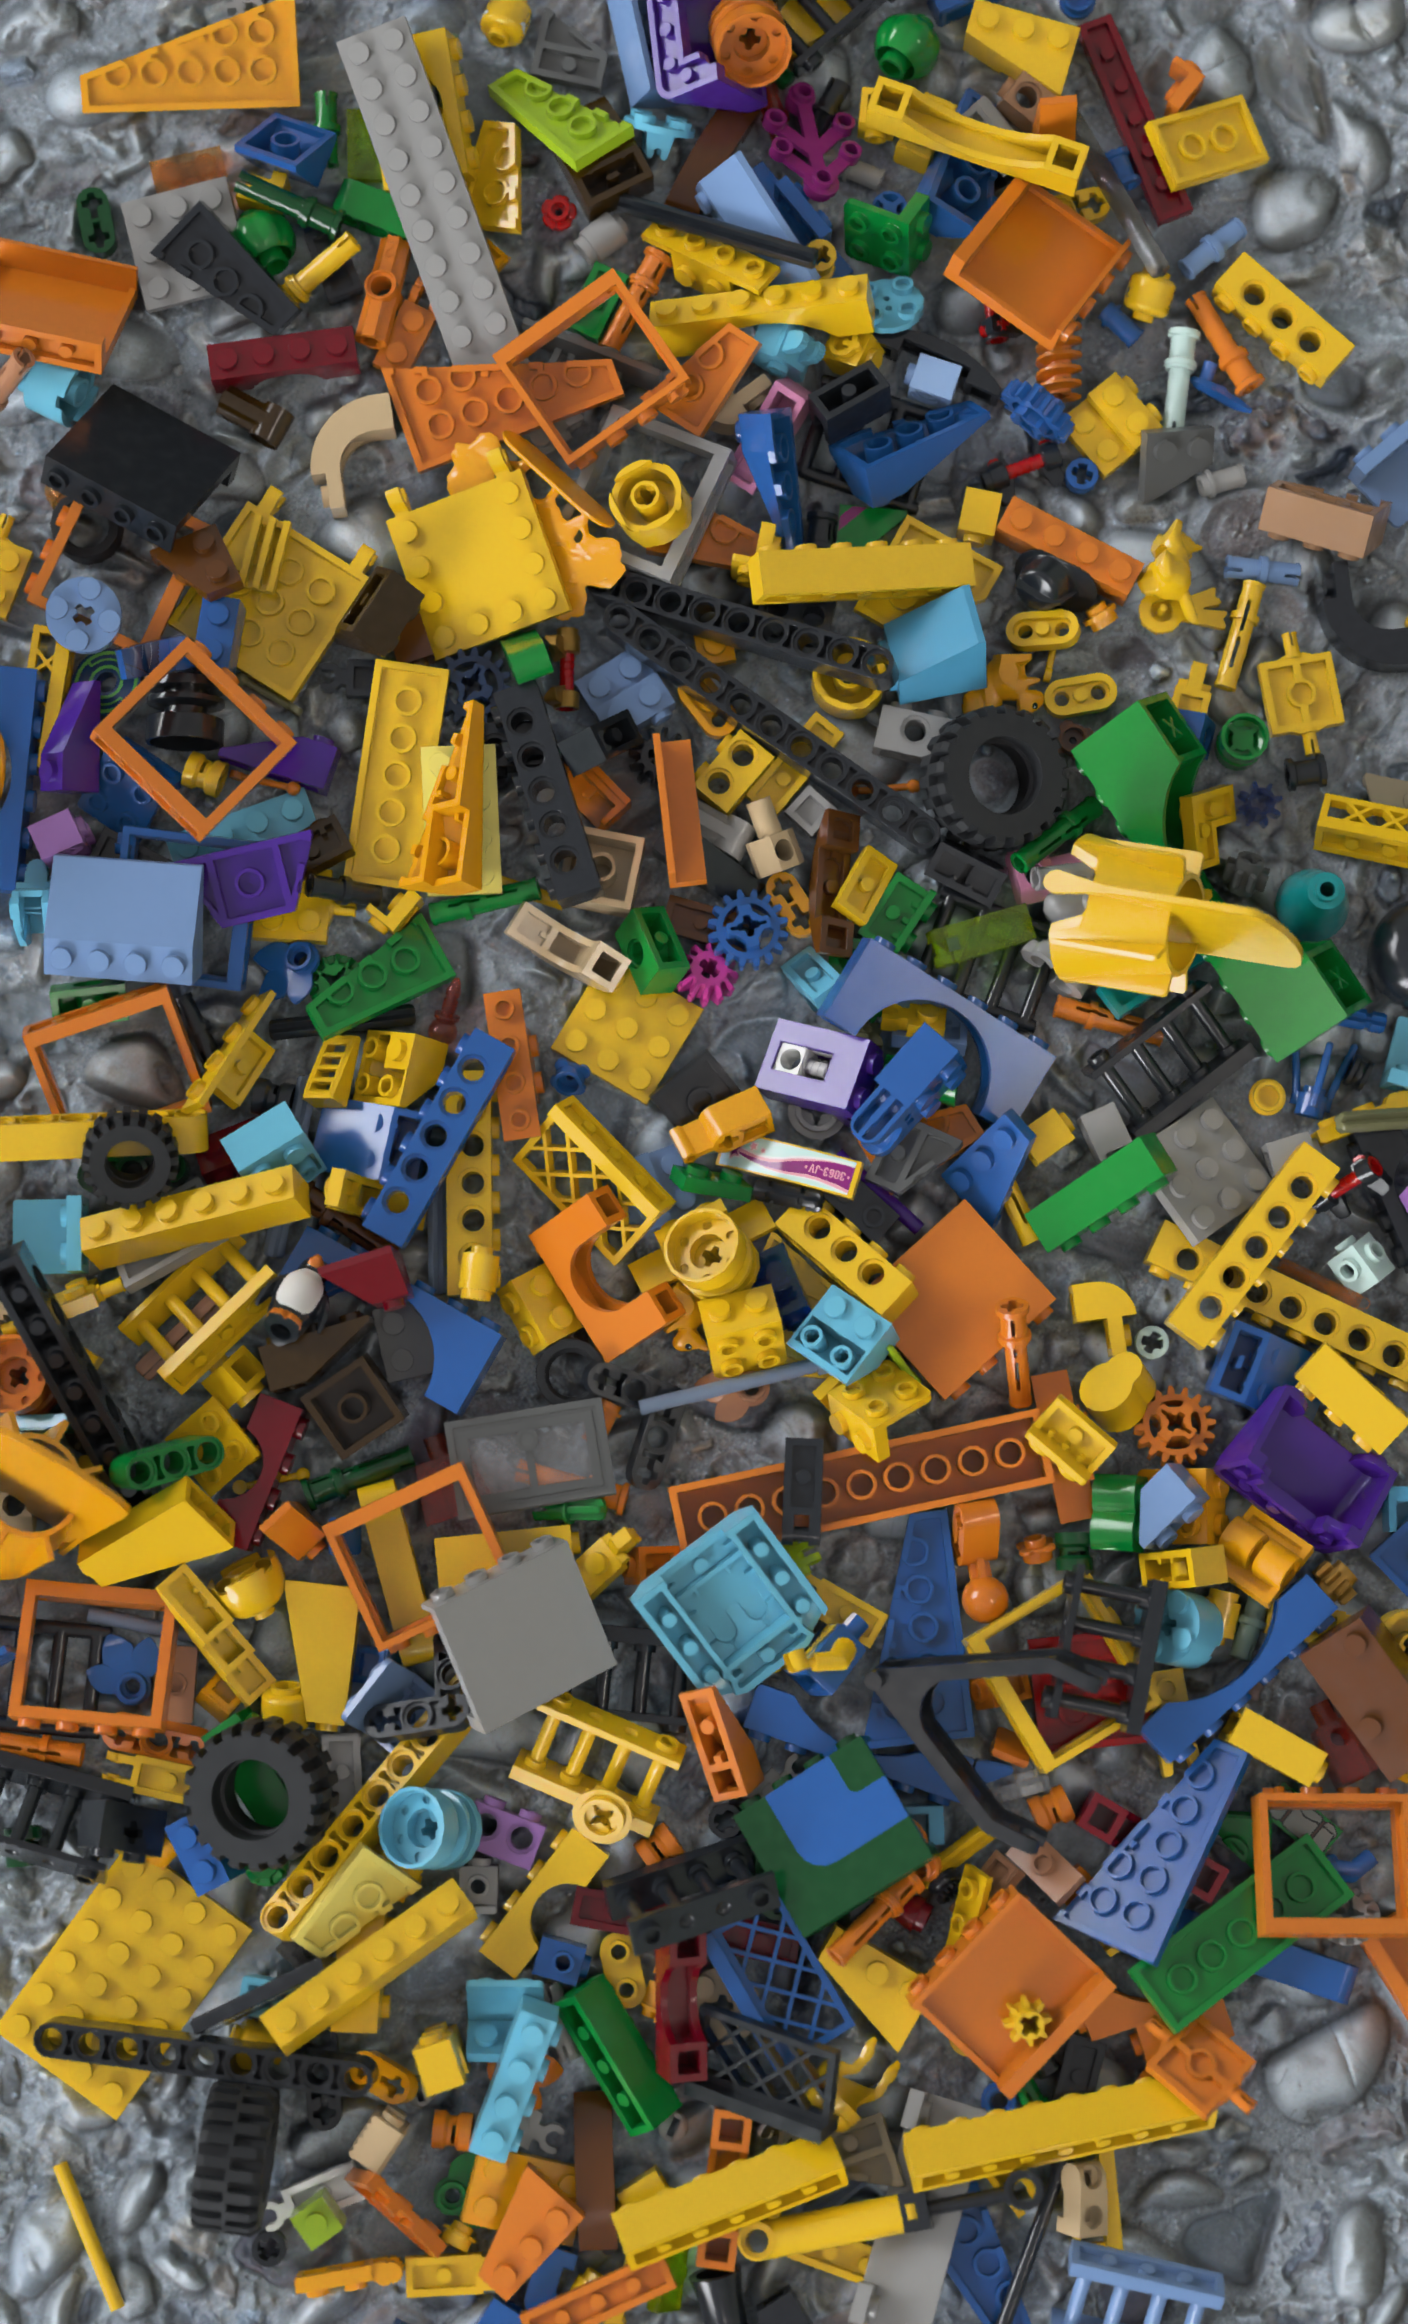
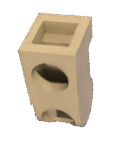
[1056,2160,1108,2239]

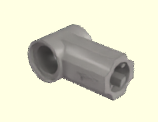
[697,799,756,863]

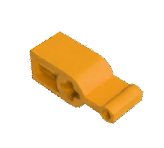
[669,1085,775,1164]

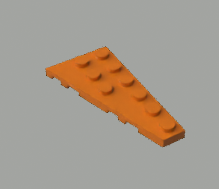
[381,359,625,474]

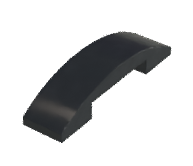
[871,329,1002,407]

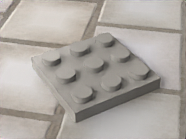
[120,176,238,313]
[1155,1097,1272,1247]

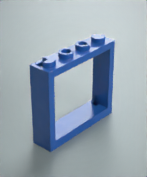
[115,825,259,991]

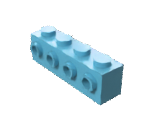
[468,1994,563,2164]

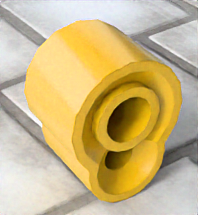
[1079,1352,1156,1433]

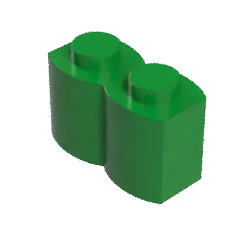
[1090,1473,1148,1553]

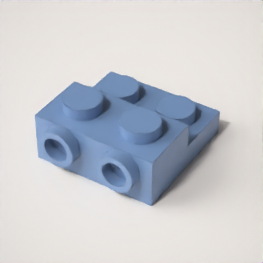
[574,651,676,734]
[610,1144,705,1235]

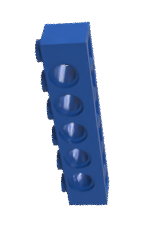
[361,1027,516,1250]

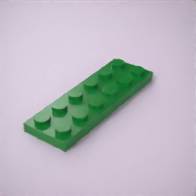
[1127,1832,1355,2035]

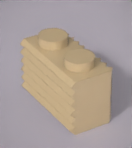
[349,2103,411,2175]

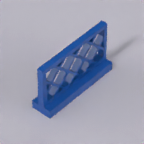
[707,1897,856,2070]

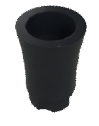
[689,2263,748,2324]

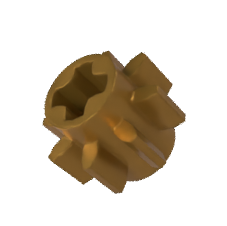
[1311,1560,1358,1606]

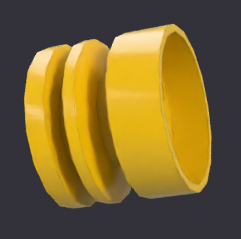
[664,1207,760,1300]

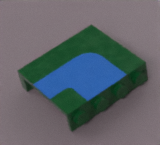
[733,1733,940,1938]

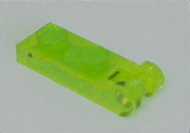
[925,903,1036,969]

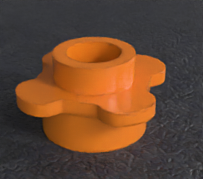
[1016,1534,1056,1565]

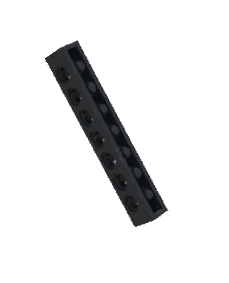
[0,1240,163,1508]

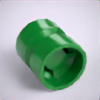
[1214,713,1269,771]

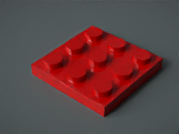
[1026,1633,1151,1752]

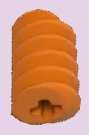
[1036,321,1082,403]

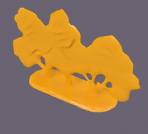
[446,430,626,621]

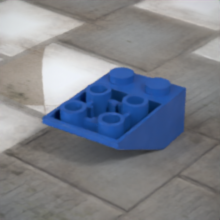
[314,1099,432,1181]
[1203,1320,1321,1422]

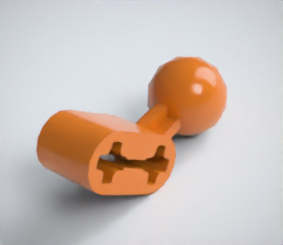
[952,1497,1009,1623]

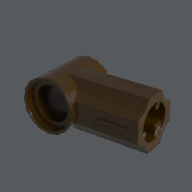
[215,385,295,451]

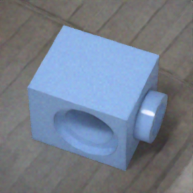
[903,353,962,408]

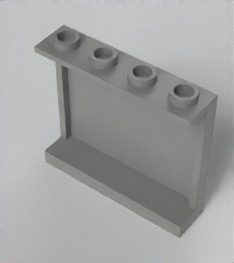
[420,1535,617,1735]

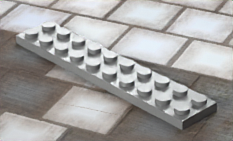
[336,16,530,365]

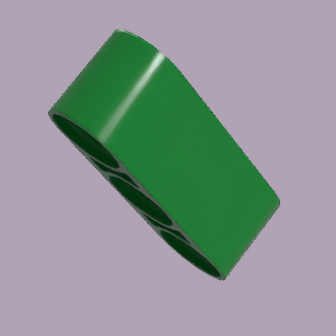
[332,178,408,241]
[500,629,554,685]
[109,1435,224,1490]

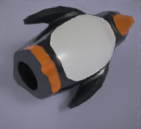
[255,1254,330,1346]

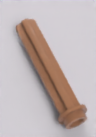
[135,1283,233,1381]

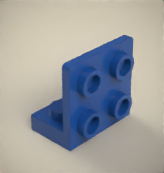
[77,736,182,843]

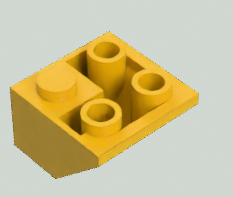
[352,1030,449,1108]

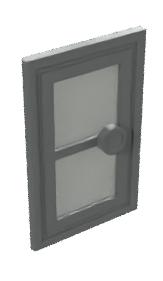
[444,1397,617,1520]

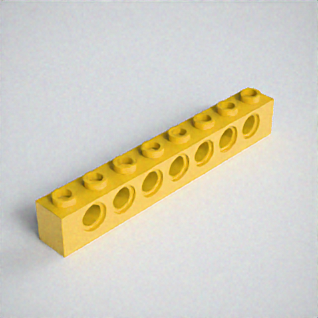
[1142,1219,1408,1393]

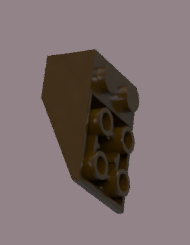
[551,95,654,223]
[334,566,425,658]
[258,1311,375,1394]

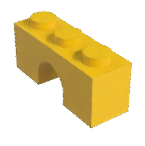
[412,2021,471,2097]

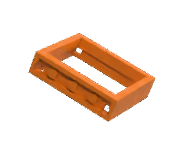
[492,268,693,470]
[23,500,210,648]
[89,636,297,843]
[22,983,212,1160]
[321,1460,506,1654]
[7,1579,179,1739]
[1251,1786,1408,1938]

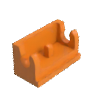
[564,763,632,830]

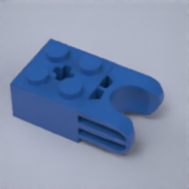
[850,1022,967,1157]

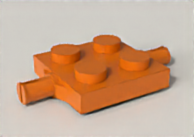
[1145,2015,1258,2121]

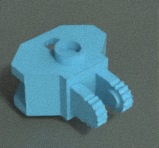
[752,323,826,383]
[9,858,51,946]

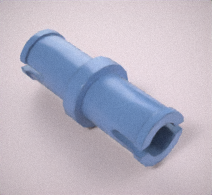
[1177,217,1247,280]
[1223,555,1301,587]

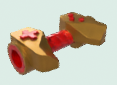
[543,627,580,712]

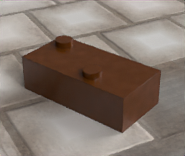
[1299,1604,1408,1783]

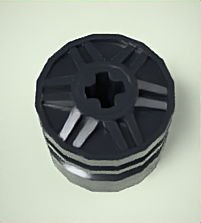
[145,672,225,752]

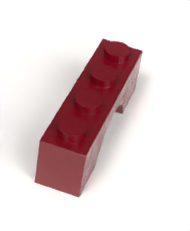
[206,325,361,394]
[217,1393,310,1552]
[1073,1789,1230,1904]
[655,1932,707,2084]

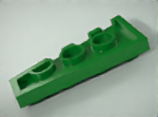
[306,913,456,1042]

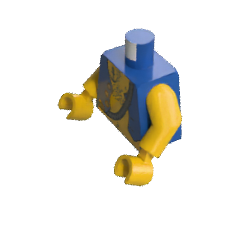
[773,1612,869,1696]

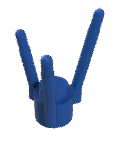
[1289,1041,1358,1120]

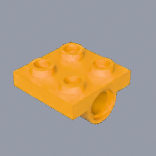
[1218,1505,1314,1609]

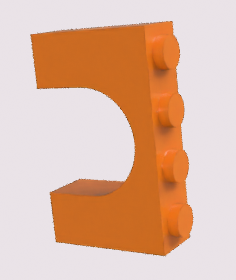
[528,1184,687,1363]

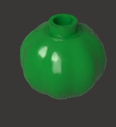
[874,13,940,80]
[232,208,297,277]

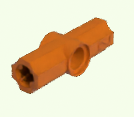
[355,235,412,350]

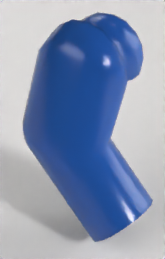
[1326,1848,1379,1884]

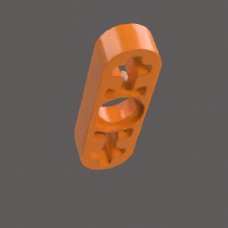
[102,1712,209,1766]

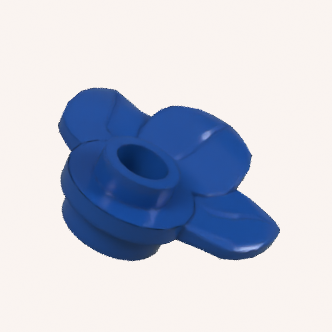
[253,941,320,1005]
[86,1634,159,1705]

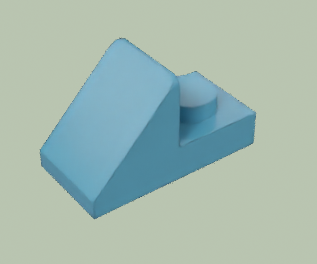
[780,945,840,1012]

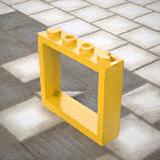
[961,1573,1162,1774]

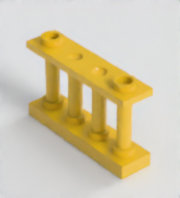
[117,1235,278,1395]
[509,1691,687,1838]

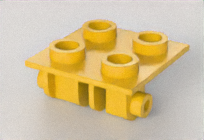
[164,1395,262,1498]

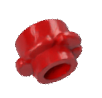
[541,195,577,231]

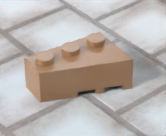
[1258,480,1392,561]

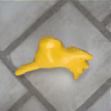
[1137,519,1203,625]

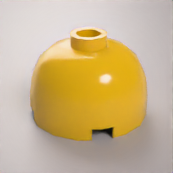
[207,1549,286,1621]

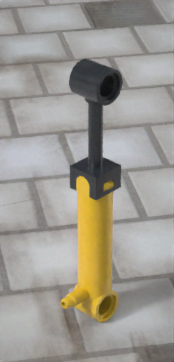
[737,2170,1045,2261]

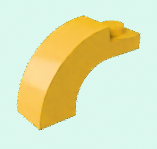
[324,1167,427,1231]

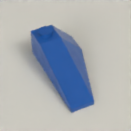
[915,87,998,239]
[735,407,805,550]

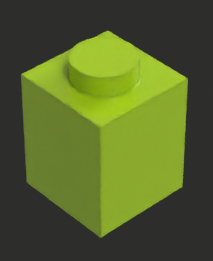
[289,2187,347,2251]

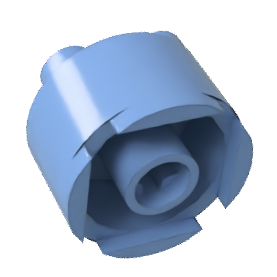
[45,577,123,654]

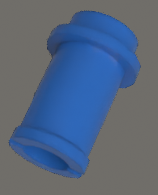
[1097,302,1145,349]

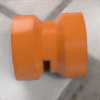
[1025,1784,1076,1831]
[633,1822,686,1866]
[431,2109,474,2152]

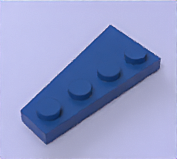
[947,2180,1031,2324]

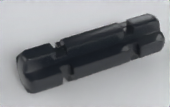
[752,1179,825,1213]

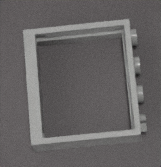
[561,404,738,587]

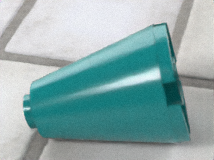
[1274,869,1349,941]

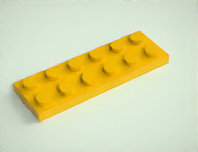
[344,658,451,889]

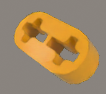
[765,872,811,938]
[350,2050,418,2105]

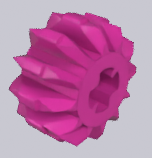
[677,943,739,1008]

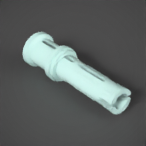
[1162,327,1201,428]

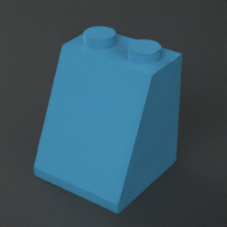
[878,584,987,705]

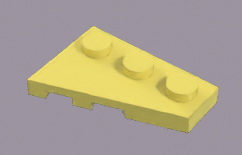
[289,1841,422,1958]

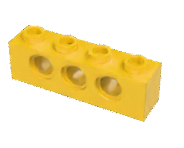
[1211,251,1355,389]
[774,1200,919,1323]

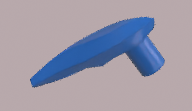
[1190,360,1253,414]

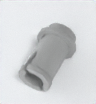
[1196,464,1246,499]

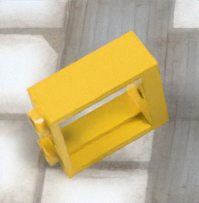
[1218,1707,1328,1788]

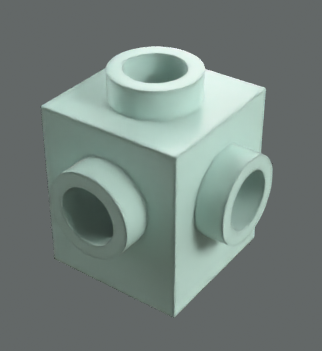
[1326,1232,1395,1298]

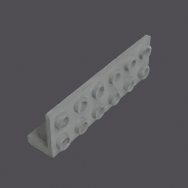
[848,2088,988,2324]

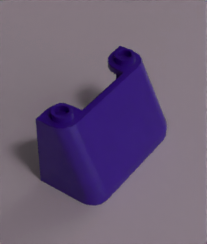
[646,0,768,113]
[1214,1385,1398,1553]

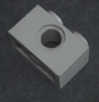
[872,701,954,765]

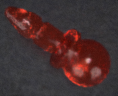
[428,978,461,1045]

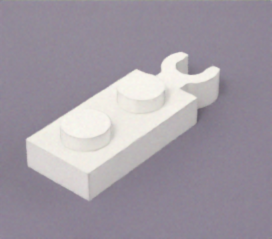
[265,2159,365,2232]

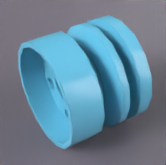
[378,1786,482,1871]

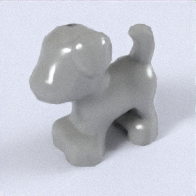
[1021,893,1089,999]

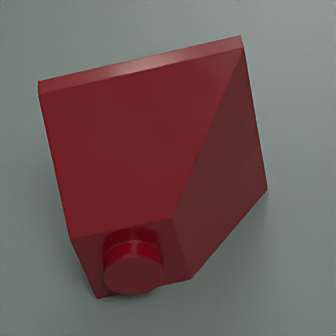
[317,1245,414,1312]

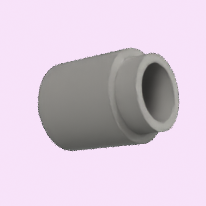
[574,212,629,265]

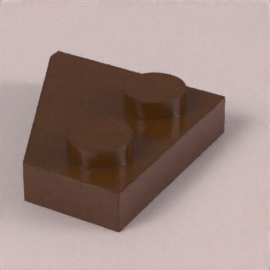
[149,524,244,602]

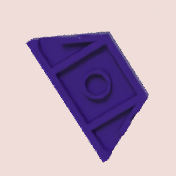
[174,829,314,928]

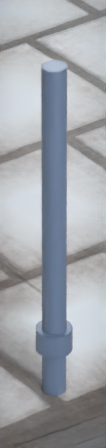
[638,1359,828,1415]

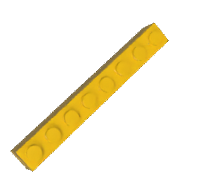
[903,2077,1218,2193]

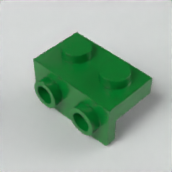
[856,871,938,955]

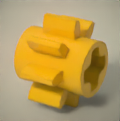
[1002,1994,1052,2047]

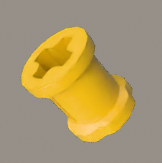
[807,239,837,280]

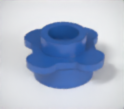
[550,1058,591,1096]

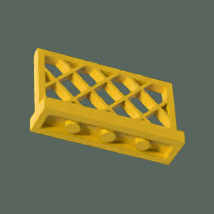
[512,1095,677,1266]

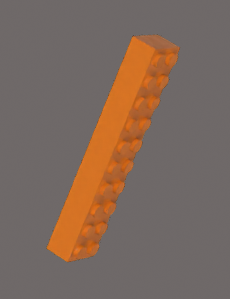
[668,1408,1056,1551]

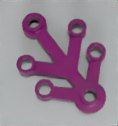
[762,82,862,202]

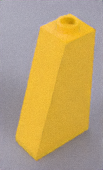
[77,1476,235,1587]
[434,1524,581,1588]
[284,1580,361,1732]

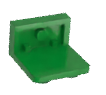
[844,192,933,277]

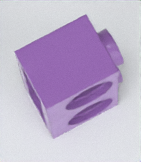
[27,808,97,870]
[474,1794,547,1871]

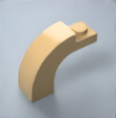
[310,392,397,519]
[504,901,632,993]

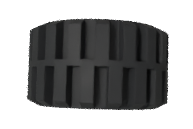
[81,1105,179,1210]

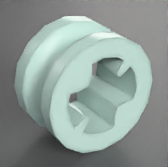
[1133,1326,1169,1360]

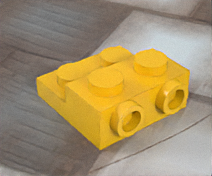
[1068,372,1163,481]

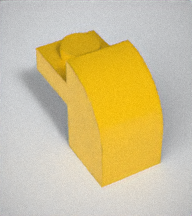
[1068,1281,1137,1357]

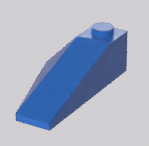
[828,400,991,508]

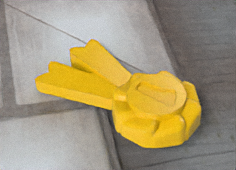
[1138,587,1227,635]

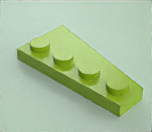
[488,68,635,172]

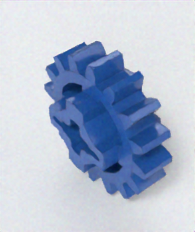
[1000,379,1075,445]
[707,889,788,971]

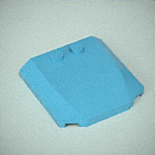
[629,1505,829,1695]

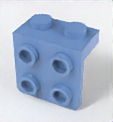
[1348,420,1408,528]
[341,1658,435,1753]

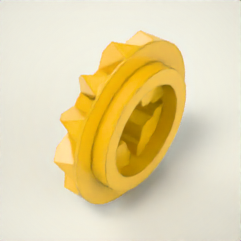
[572,1785,634,1844]

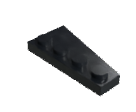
[150,200,303,336]

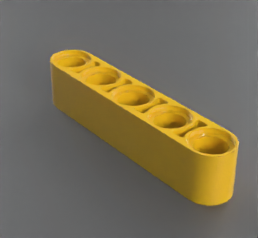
[357,1478,434,1667]

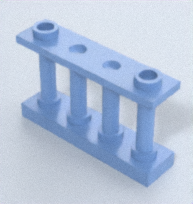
[1050,2239,1225,2324]

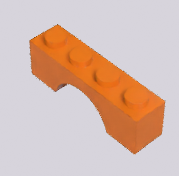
[993,496,1144,607]
[696,2106,752,2271]

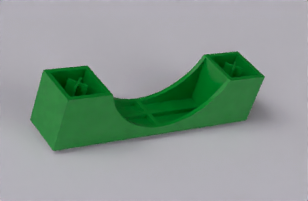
[1071,692,1373,1063]

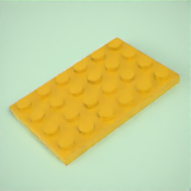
[0,1854,254,2121]

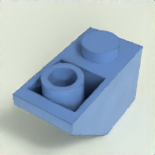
[1139,1463,1210,1550]

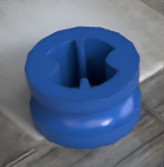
[1064,458,1098,495]

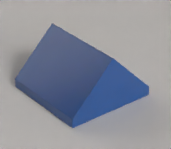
[234,112,336,188]

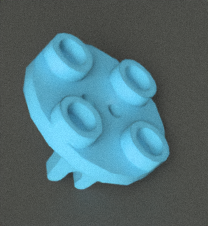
[624,107,696,161]
[869,276,924,334]

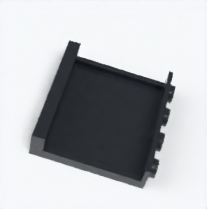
[41,384,241,553]

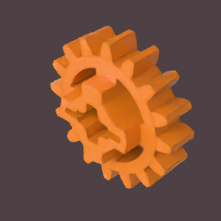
[1133,1386,1216,1467]

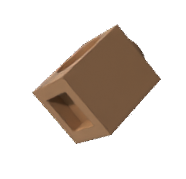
[996,71,1056,133]

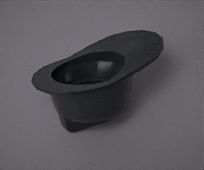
[1014,549,1098,613]

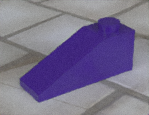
[39,680,101,794]
[218,735,341,797]

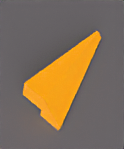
[399,700,484,896]

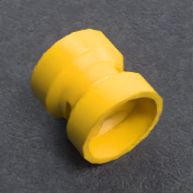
[181,751,229,798]

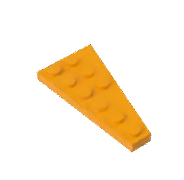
[80,0,302,113]

